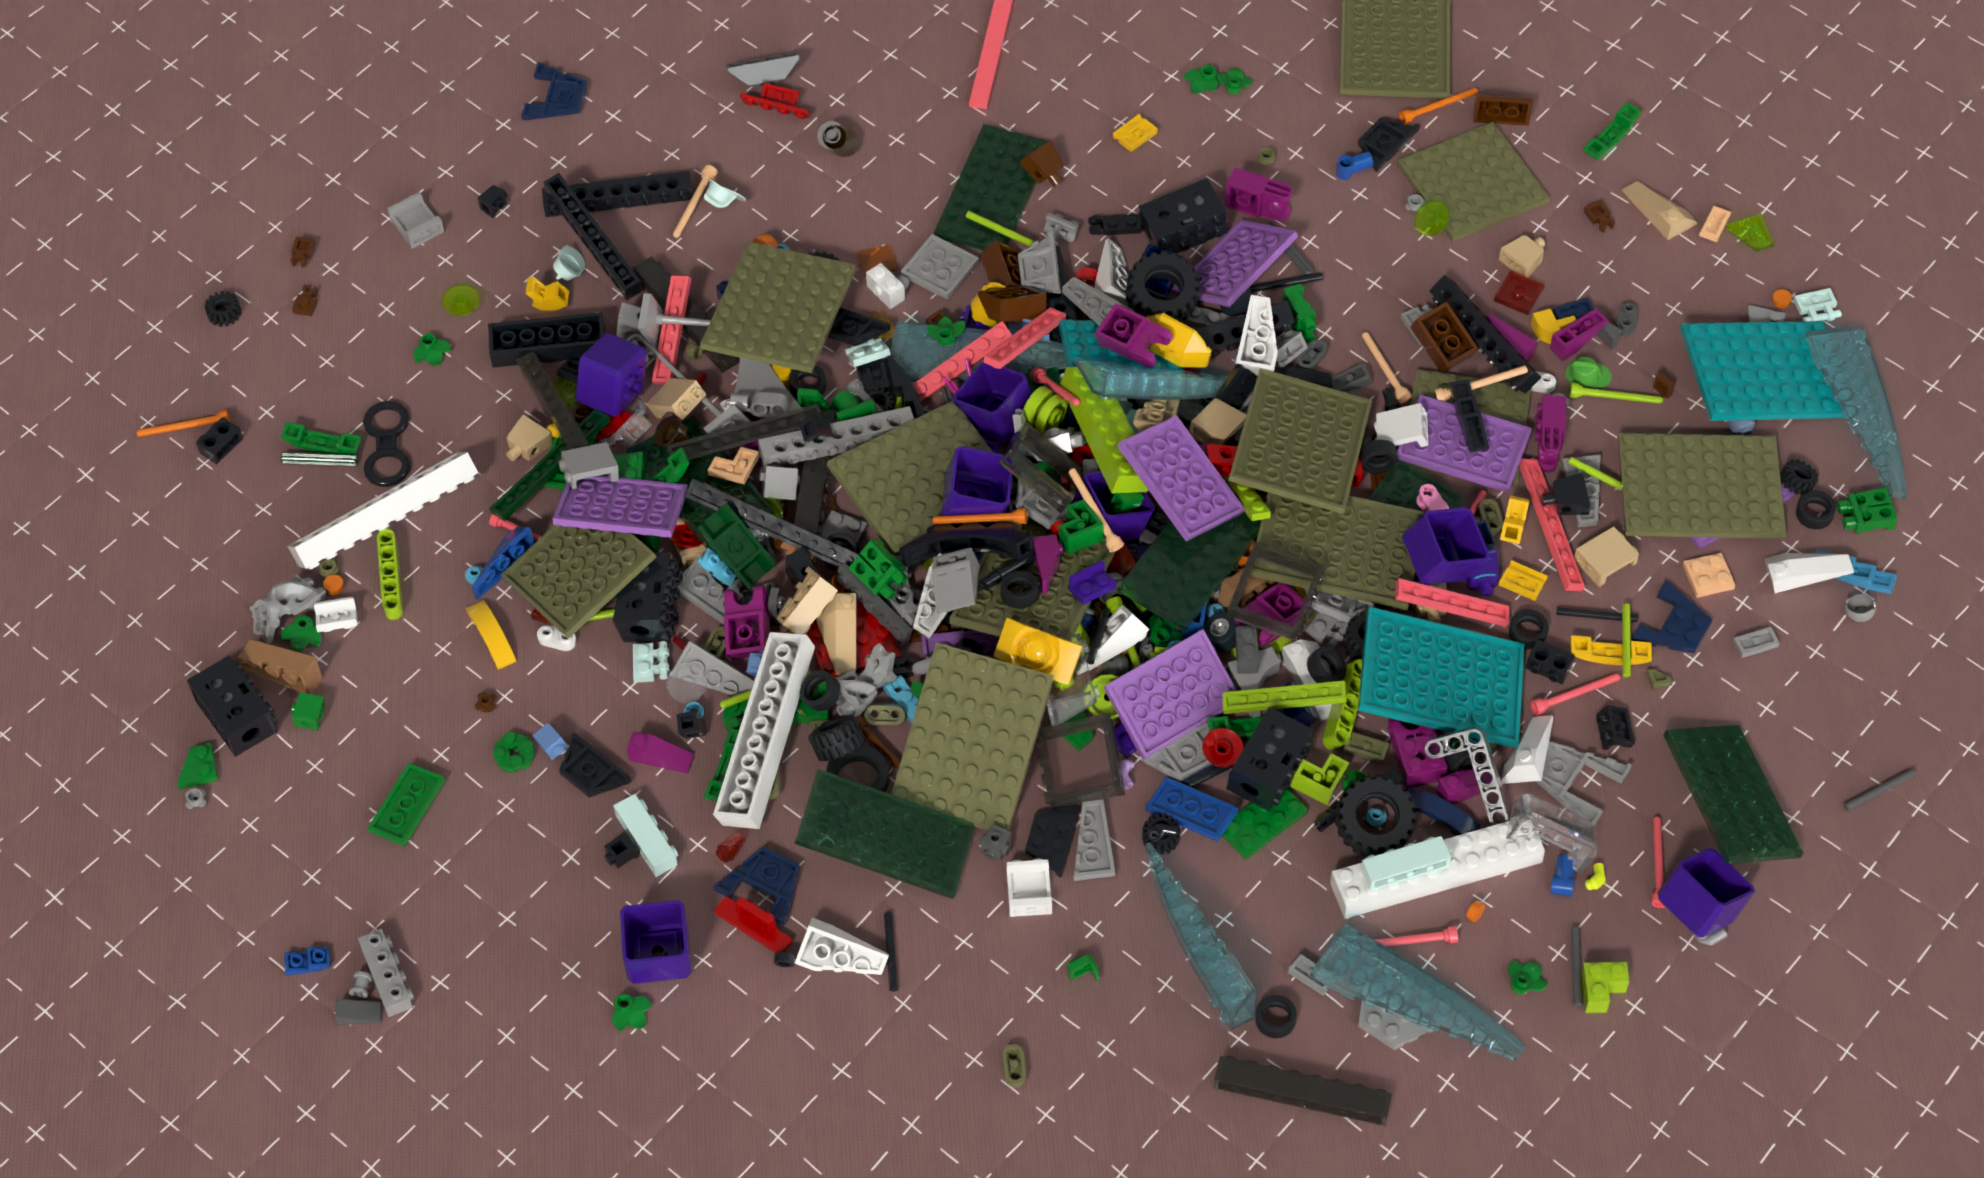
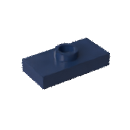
[1552,298,1594,320]

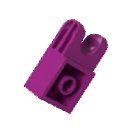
[1225,167,1292,222]
[1095,303,1173,369]
[1534,395,1566,473]
[1234,582,1310,648]
[724,585,770,659]
[1387,719,1447,788]

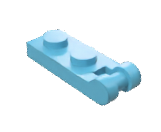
[883,675,918,723]

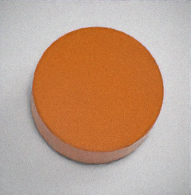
[1772,289,1792,308]
[323,575,344,595]
[1466,900,1485,922]

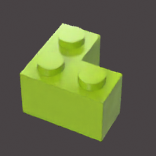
[1291,753,1349,806]
[1581,962,1629,1013]

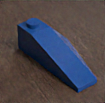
[472,527,534,600]

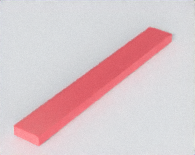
[969,0,1013,109]
[1519,459,1585,591]

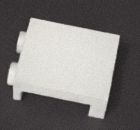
[1374,403,1428,447]
[1006,858,1052,917]

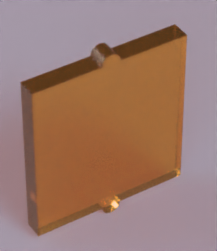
[858,245,897,277]

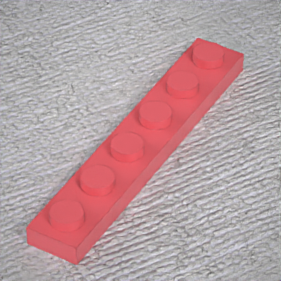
[652,276,691,385]
[984,307,1066,369]
[912,321,1012,403]
[1395,578,1510,627]

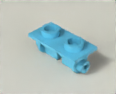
[697,548,736,586]

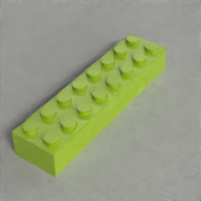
[1060,366,1148,493]

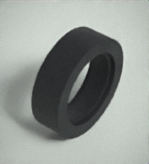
[826,745,889,808]

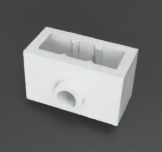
[866,263,905,309]

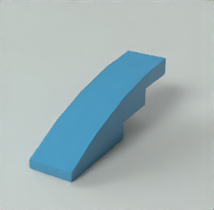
[1815,550,1897,595]

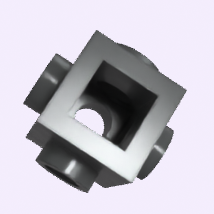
[979,824,1011,862]

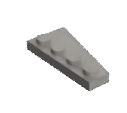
[670,641,755,696]

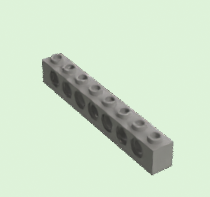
[758,406,914,469]

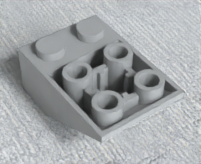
[932,548,980,614]

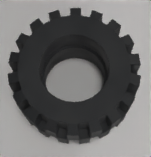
[1344,612,1366,660]
[808,715,865,761]

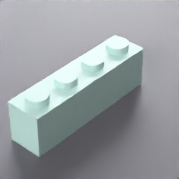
[613,794,678,877]
[1361,836,1451,891]

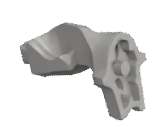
[1012,408,1087,461]
[886,554,922,629]
[250,575,326,645]
[836,643,898,717]

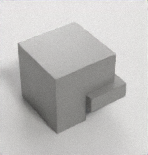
[759,465,800,500]

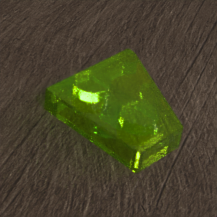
[1726,214,1774,252]

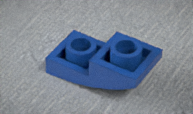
[284,947,330,975]

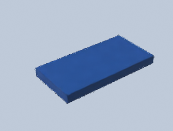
[1145,776,1238,842]

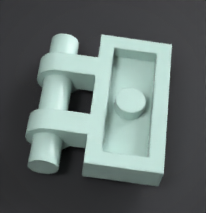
[1793,288,1841,322]
[845,338,890,367]
[633,641,670,683]

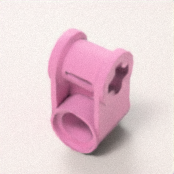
[1416,484,1449,512]

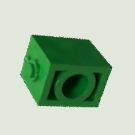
[291,692,325,731]

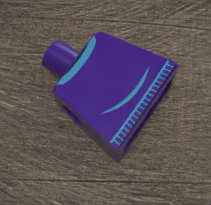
[1465,548,1499,596]

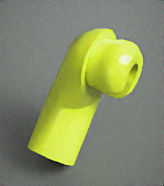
[1585,863,1606,891]

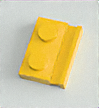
[1113,114,1158,152]
[1499,560,1548,601]

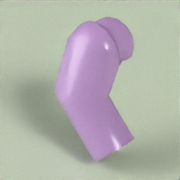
[1116,759,1134,790]

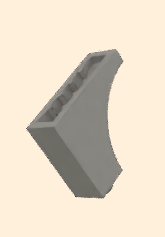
[1227,647,1282,718]

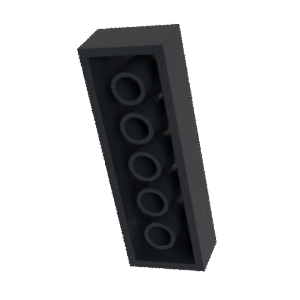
[488,312,606,368]

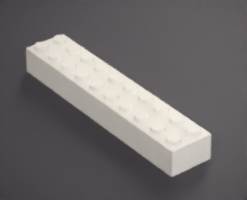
[287,452,478,570]
[713,632,815,829]
[1330,816,1545,919]

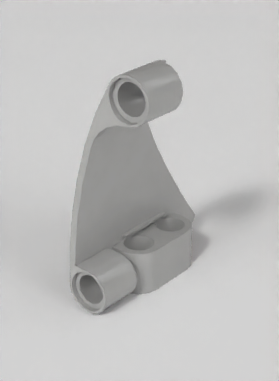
[730,358,805,419]

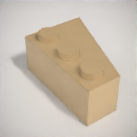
[777,566,838,634]

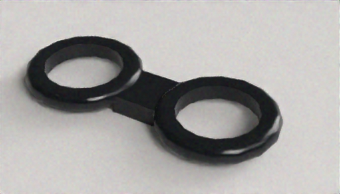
[363,401,410,487]

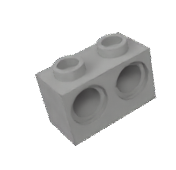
[1275,330,1308,367]

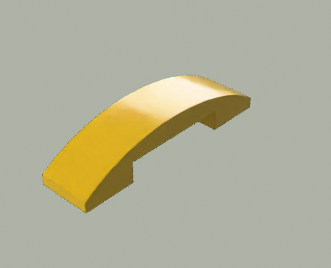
[465,600,517,670]
[1570,635,1652,665]

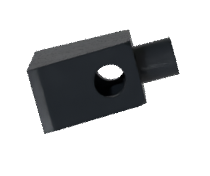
[1542,473,1590,515]
[785,548,818,590]

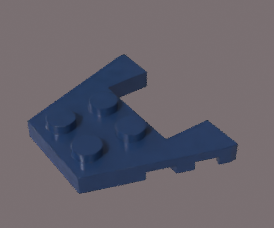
[521,62,587,120]
[1631,580,1712,654]
[713,846,800,925]

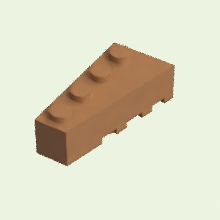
[1217,565,1278,617]
[237,639,323,694]

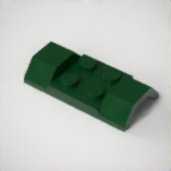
[697,503,777,590]

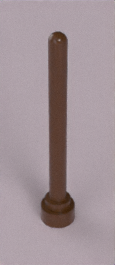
[855,715,901,769]

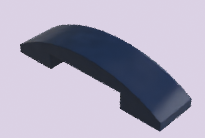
[1405,787,1480,836]

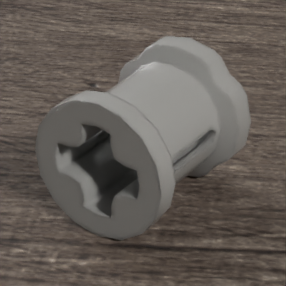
[349,971,373,999]

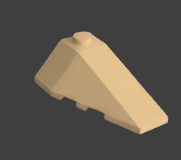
[1622,181,1698,240]
[1133,388,1182,432]
[817,593,857,675]

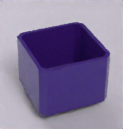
[576,333,647,417]
[953,362,1032,443]
[941,446,1014,527]
[1071,471,1155,542]
[1402,507,1490,585]
[1658,848,1755,937]
[620,900,692,984]

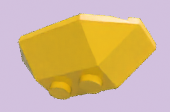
[1146,313,1212,367]

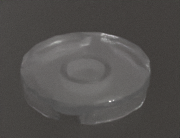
[667,663,708,704]

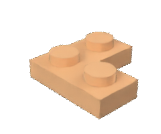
[707,447,760,484]

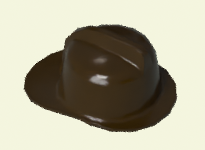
[817,121,859,157]
[654,417,690,448]

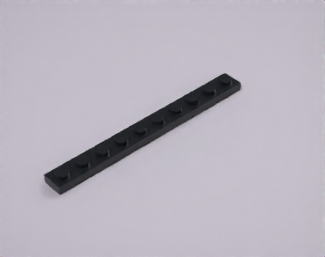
[685,478,861,567]

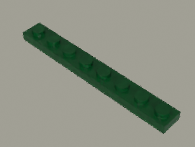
[489,409,611,521]

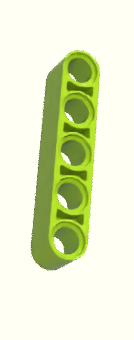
[377,529,403,620]
[1323,659,1362,750]

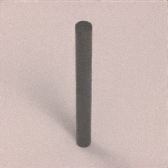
[1843,768,1916,811]
[1571,926,1582,1007]

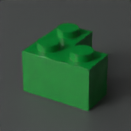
[1058,499,1104,555]

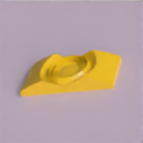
[993,617,1083,685]

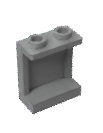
[388,192,444,248]
[559,442,619,490]

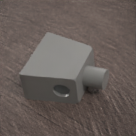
[616,302,661,341]

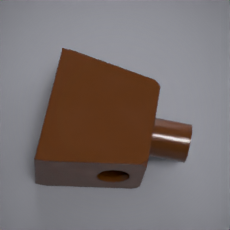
[1019,140,1064,187]

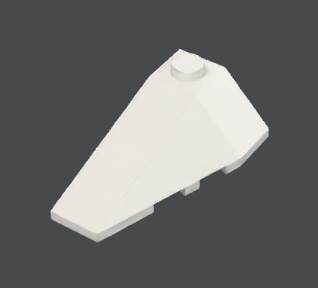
[1094,238,1129,307]
[1236,295,1278,376]
[913,553,948,639]
[1764,553,1854,593]
[1074,605,1149,676]
[1281,639,1332,722]
[1501,715,1553,784]
[795,918,889,975]

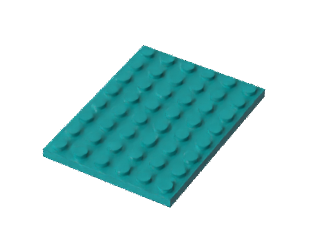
[1680,321,1856,421]
[1358,607,1525,748]

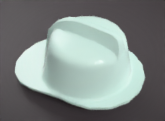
[704,179,746,208]
[553,246,585,281]

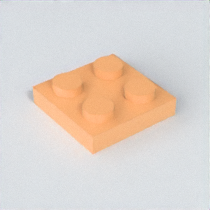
[1683,553,1735,598]

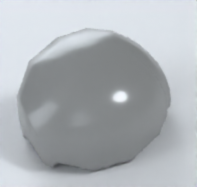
[1845,594,1876,622]

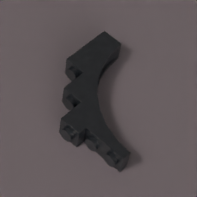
[899,521,1035,567]

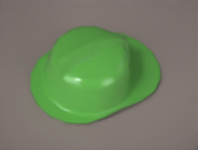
[1565,356,1612,389]

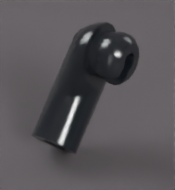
[1148,824,1178,841]

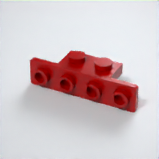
[739,83,811,119]
[714,896,792,953]

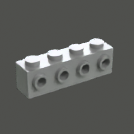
[358,929,414,1017]

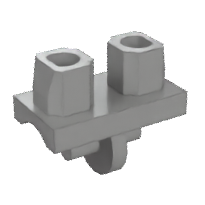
[1043,213,1079,243]

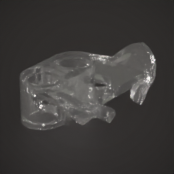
[599,399,653,450]

